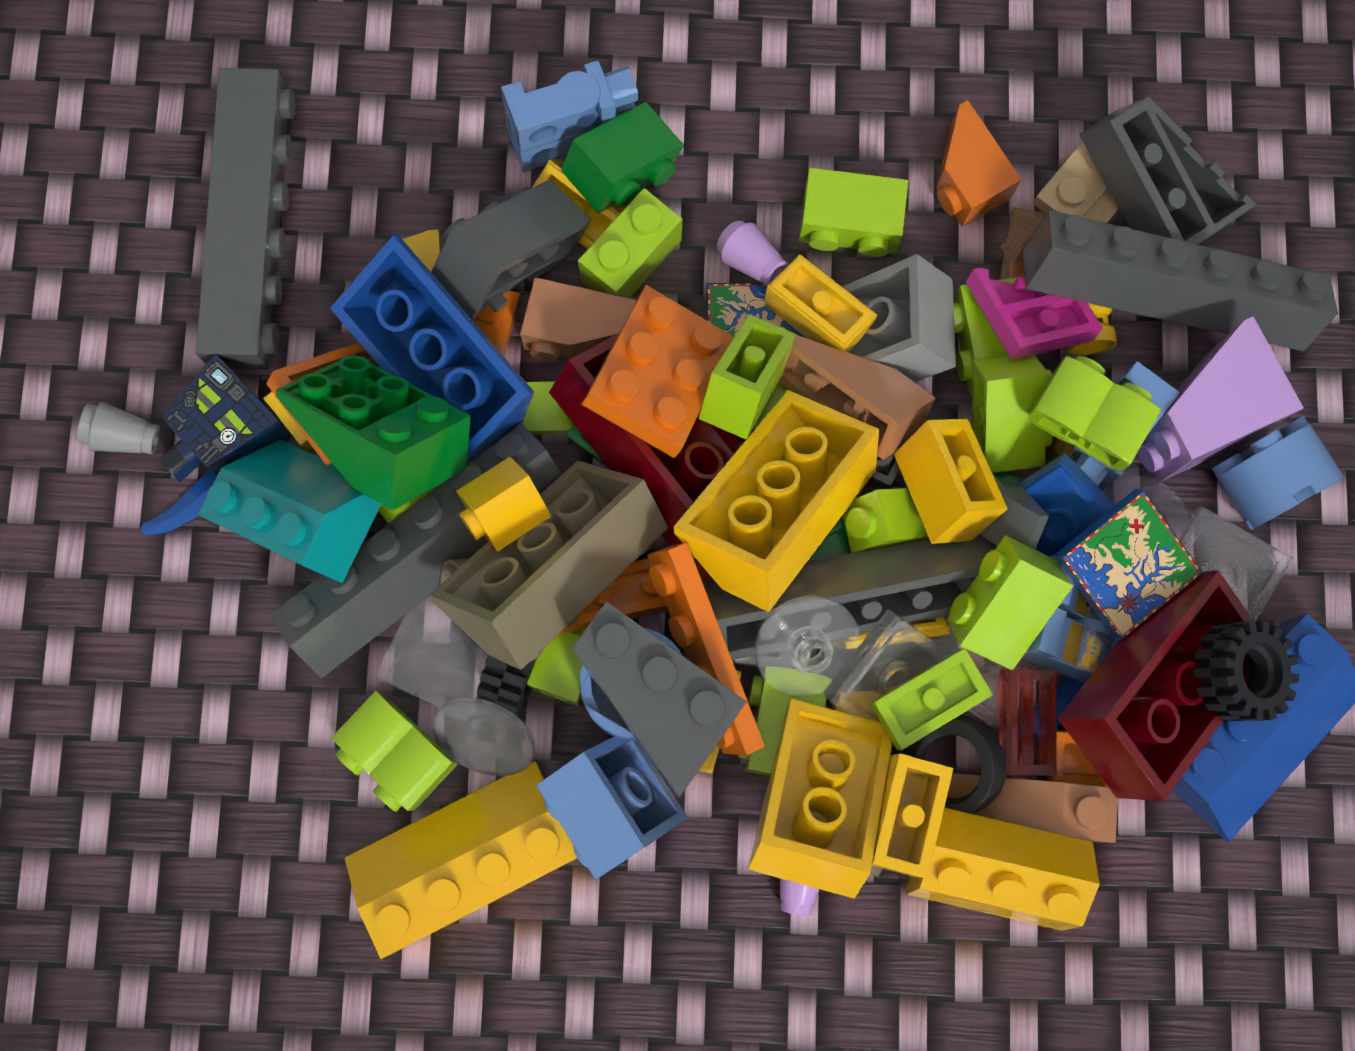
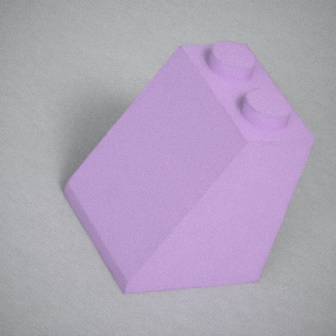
[1138,316,1303,482]

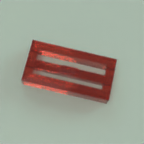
[999,668,1057,776]

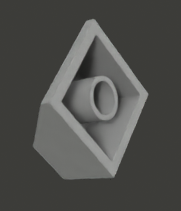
[842,254,956,382]

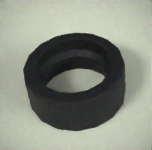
[900,715,1007,814]

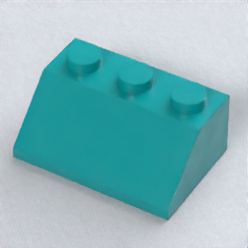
[198,440,381,583]

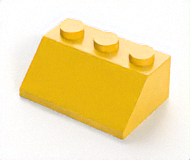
[906,808,1100,931]

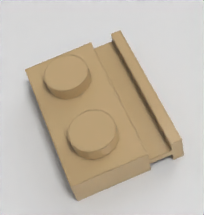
[1032,142,1119,223]

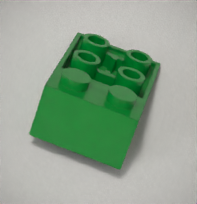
[276,354,471,511]

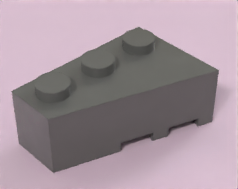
[1079,96,1257,244]
[431,180,592,321]
[573,601,747,797]

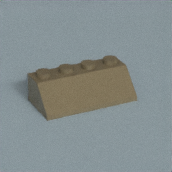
[429,461,668,670]

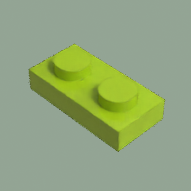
[870,648,993,750]

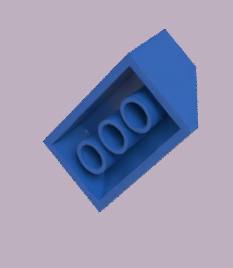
[330,235,534,462]
[1172,614,1355,842]

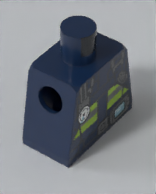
[158,354,293,482]

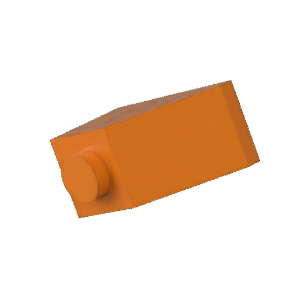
[936,100,1022,227]

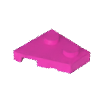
[966,268,1103,360]

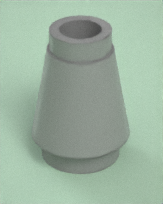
[77,401,160,455]

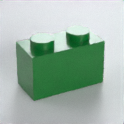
[561,102,684,214]

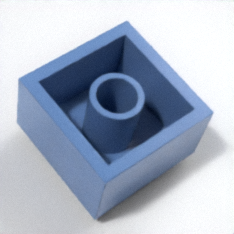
[536,736,688,880]

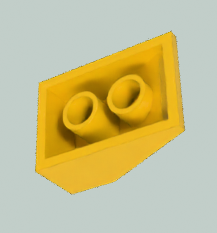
[748,698,892,899]

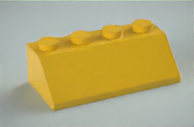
[674,390,879,612]
[345,761,577,959]

